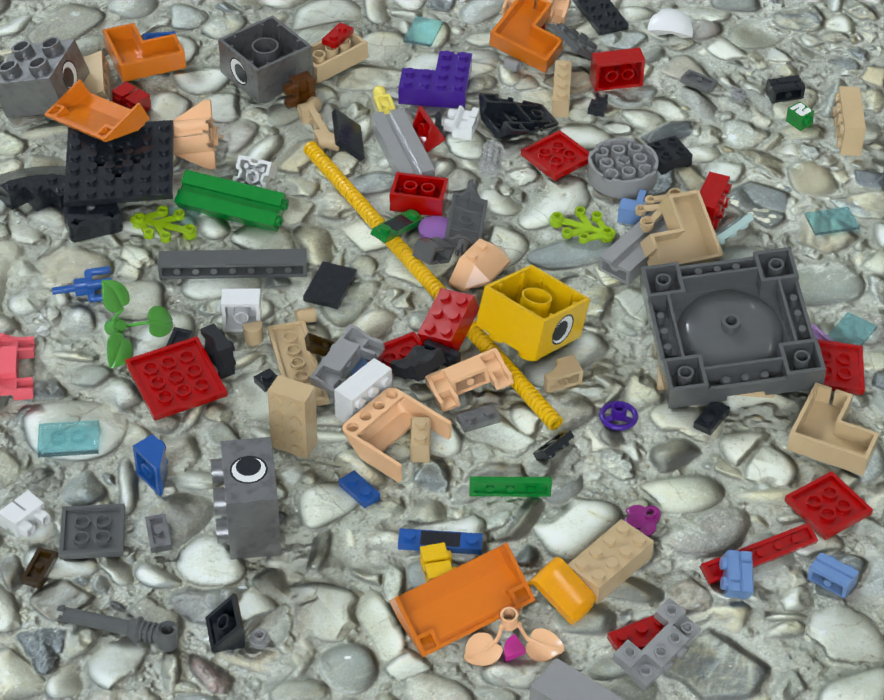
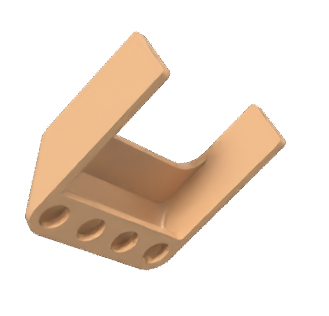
[342,388,452,483]

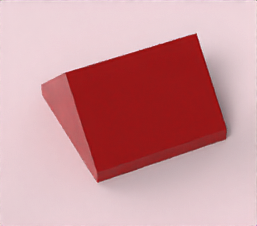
[412,106,446,153]

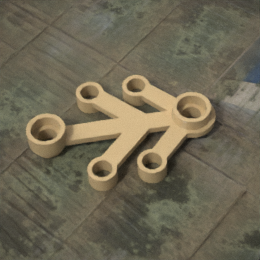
[635,188,682,233]

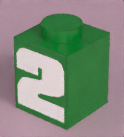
[786,102,814,131]

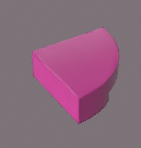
[504,634,526,662]

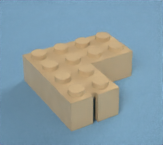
[640,189,724,266]
[787,382,879,476]

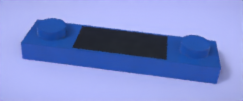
[398,528,483,555]

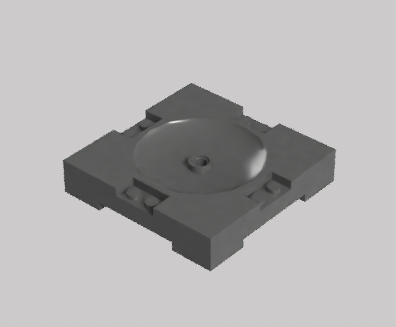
[640,247,826,409]

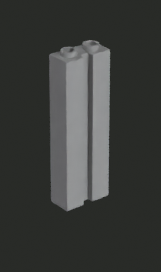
[370,108,435,177]
[598,211,669,285]
[529,658,624,700]

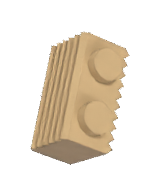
[410,417,431,463]

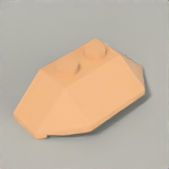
[449,239,510,292]

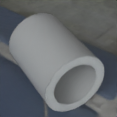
[503,57,521,72]

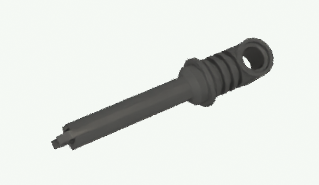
[57,605,179,652]

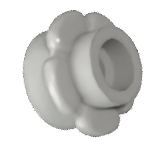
[731,88,747,103]
[249,629,270,649]

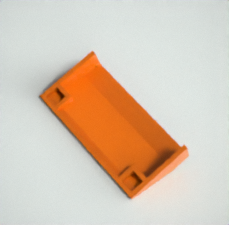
[44,79,150,142]
[389,542,536,658]

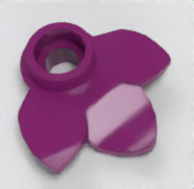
[624,505,661,537]

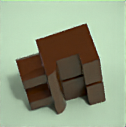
[282,71,316,109]

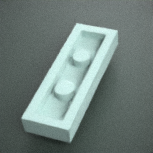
[716,213,754,245]

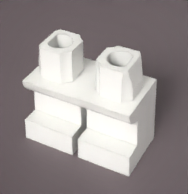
[444,105,480,141]
[0,490,51,538]

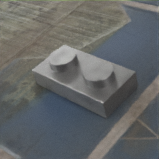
[680,69,718,94]
[457,404,501,433]
[145,513,172,553]

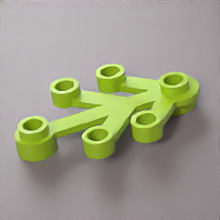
[130,205,197,243]
[549,206,616,244]

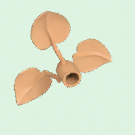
[464,607,564,666]

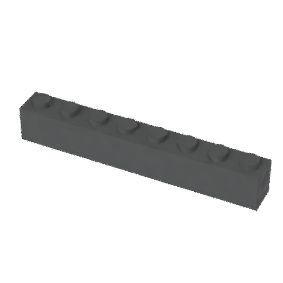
[158,248,307,279]

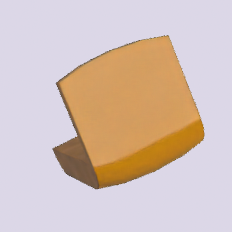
[527,557,596,625]

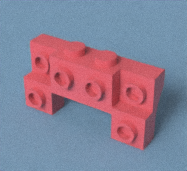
[0,333,35,400]

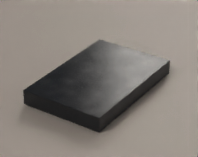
[332,108,365,161]
[303,261,357,309]

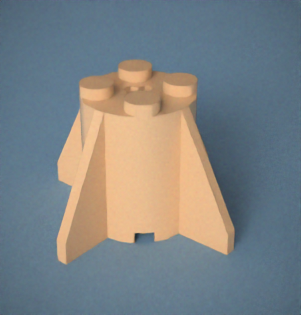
[173,99,224,170]

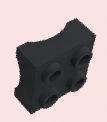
[647,135,693,175]
[200,323,236,379]
[390,345,446,381]

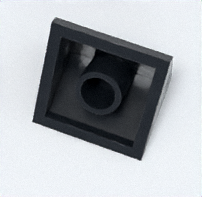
[205,593,245,653]

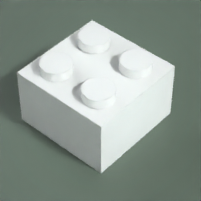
[221,289,262,332]

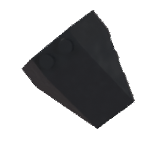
[479,93,559,140]

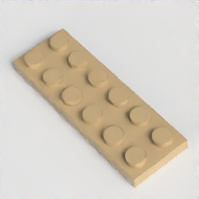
[267,320,329,406]

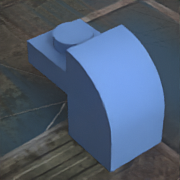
[617,189,649,225]

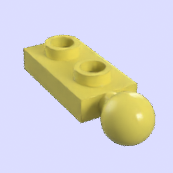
[373,86,396,114]

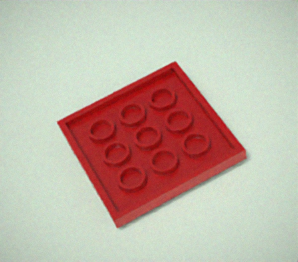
[125,336,227,421]

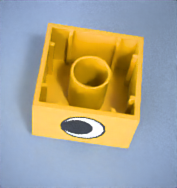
[476,264,591,361]

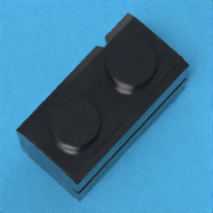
[765,75,805,103]

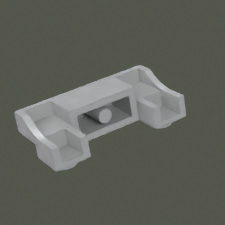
[310,324,385,399]
[612,597,702,692]

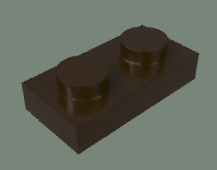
[304,333,336,356]
[21,547,58,589]

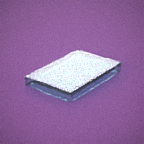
[37,420,100,458]

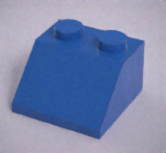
[132,434,168,496]

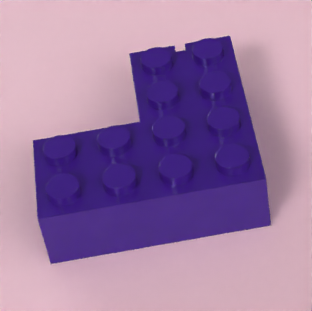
[398,51,472,109]

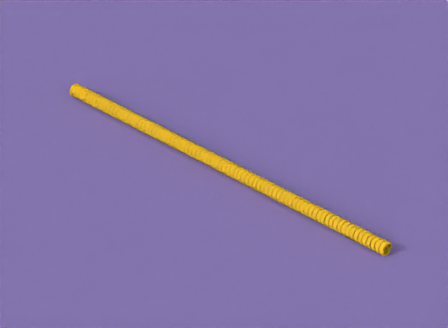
[303,141,563,430]

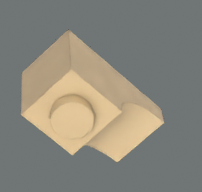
[544,355,583,393]

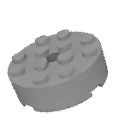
[587,138,659,200]

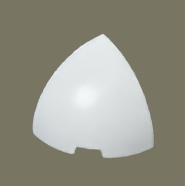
[647,8,693,38]

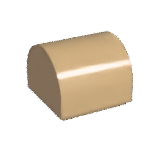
[294,307,317,324]
[242,321,263,346]

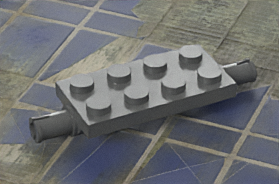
[444,179,488,257]

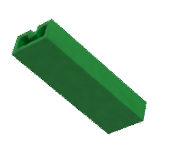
[174,169,289,232]

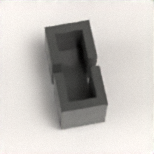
[412,237,455,265]

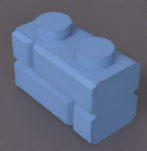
[719,550,754,599]
[807,552,859,599]

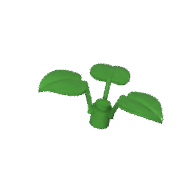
[101,280,173,369]

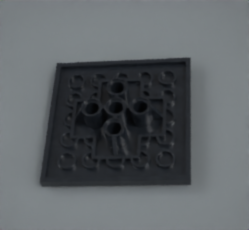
[64,120,174,207]

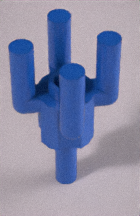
[52,266,111,303]

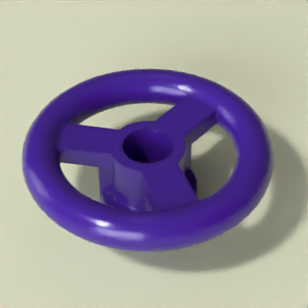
[599,401,638,431]

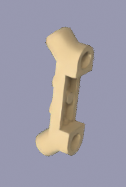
[297,96,341,151]

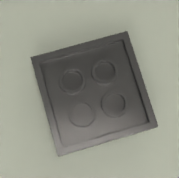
[550,22,603,60]
[59,503,126,560]

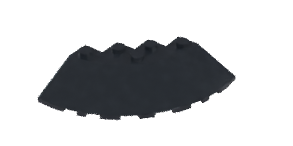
[0,166,66,213]

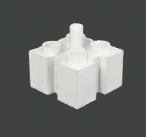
[232,155,278,190]

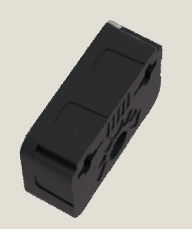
[63,203,123,242]

